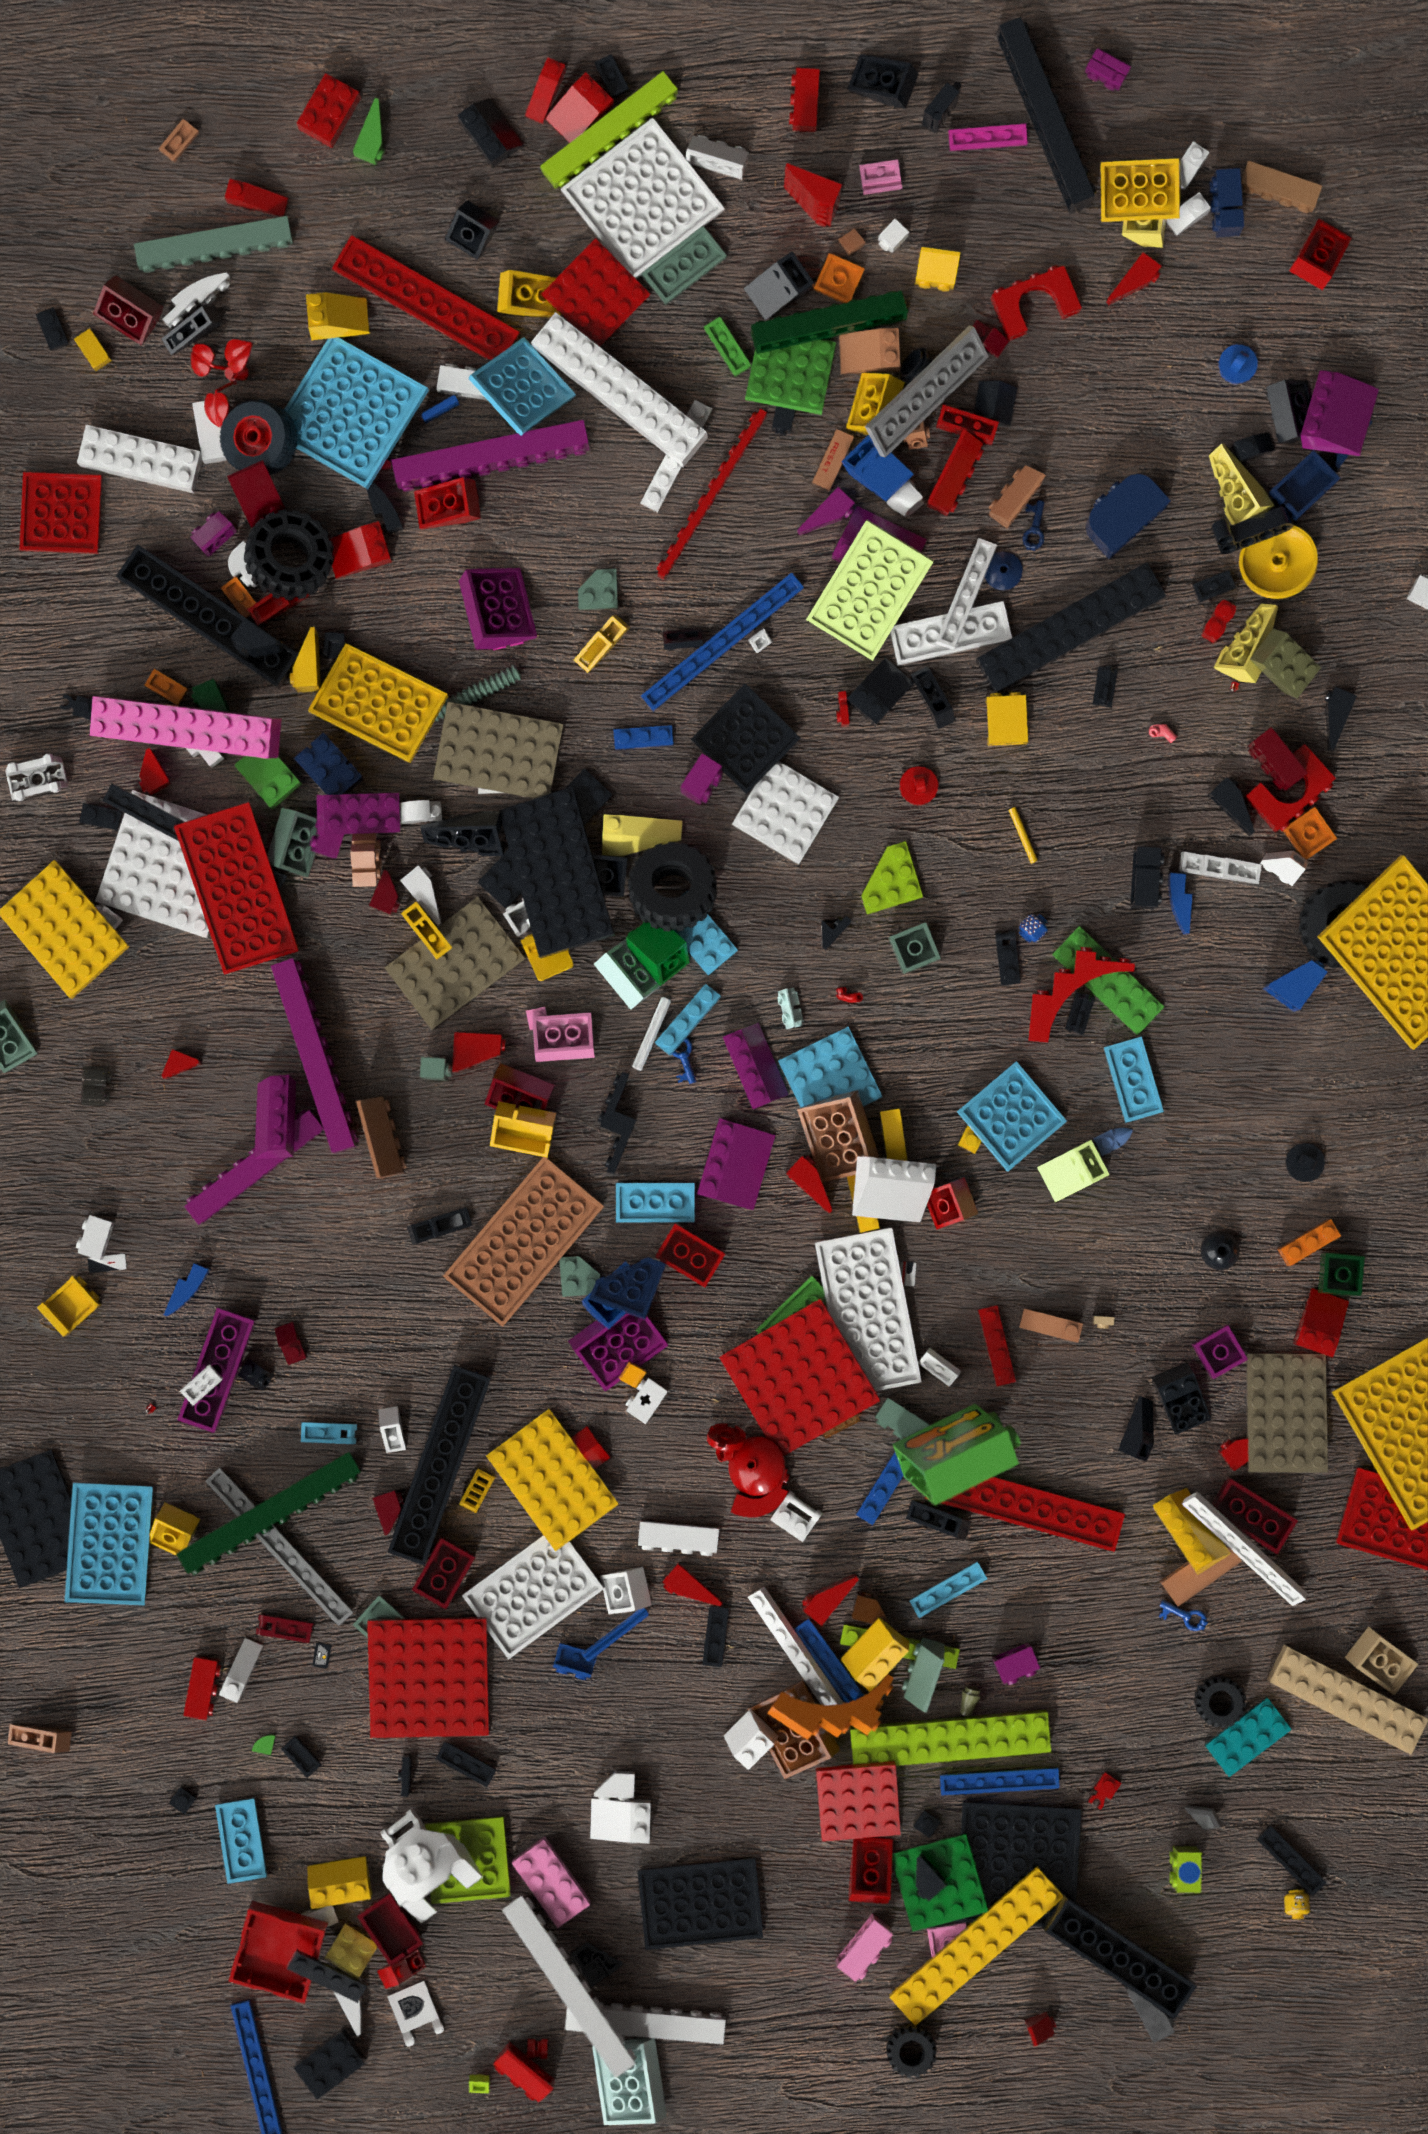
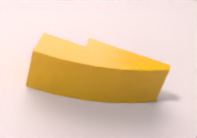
[574,614,630,673]
[880,1109,907,1161]

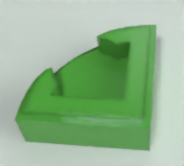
[252,1735,276,1755]

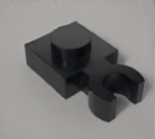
[60,695,92,720]

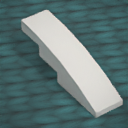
[1178,852,1262,884]

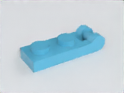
[301,1422,357,1444]

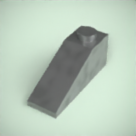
[1124,1986,1175,2043]

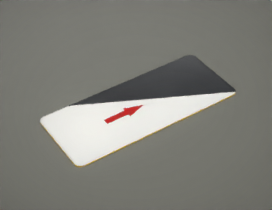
[88,1254,126,1273]

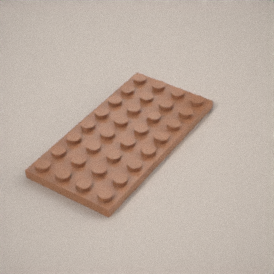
[443,1157,604,1327]

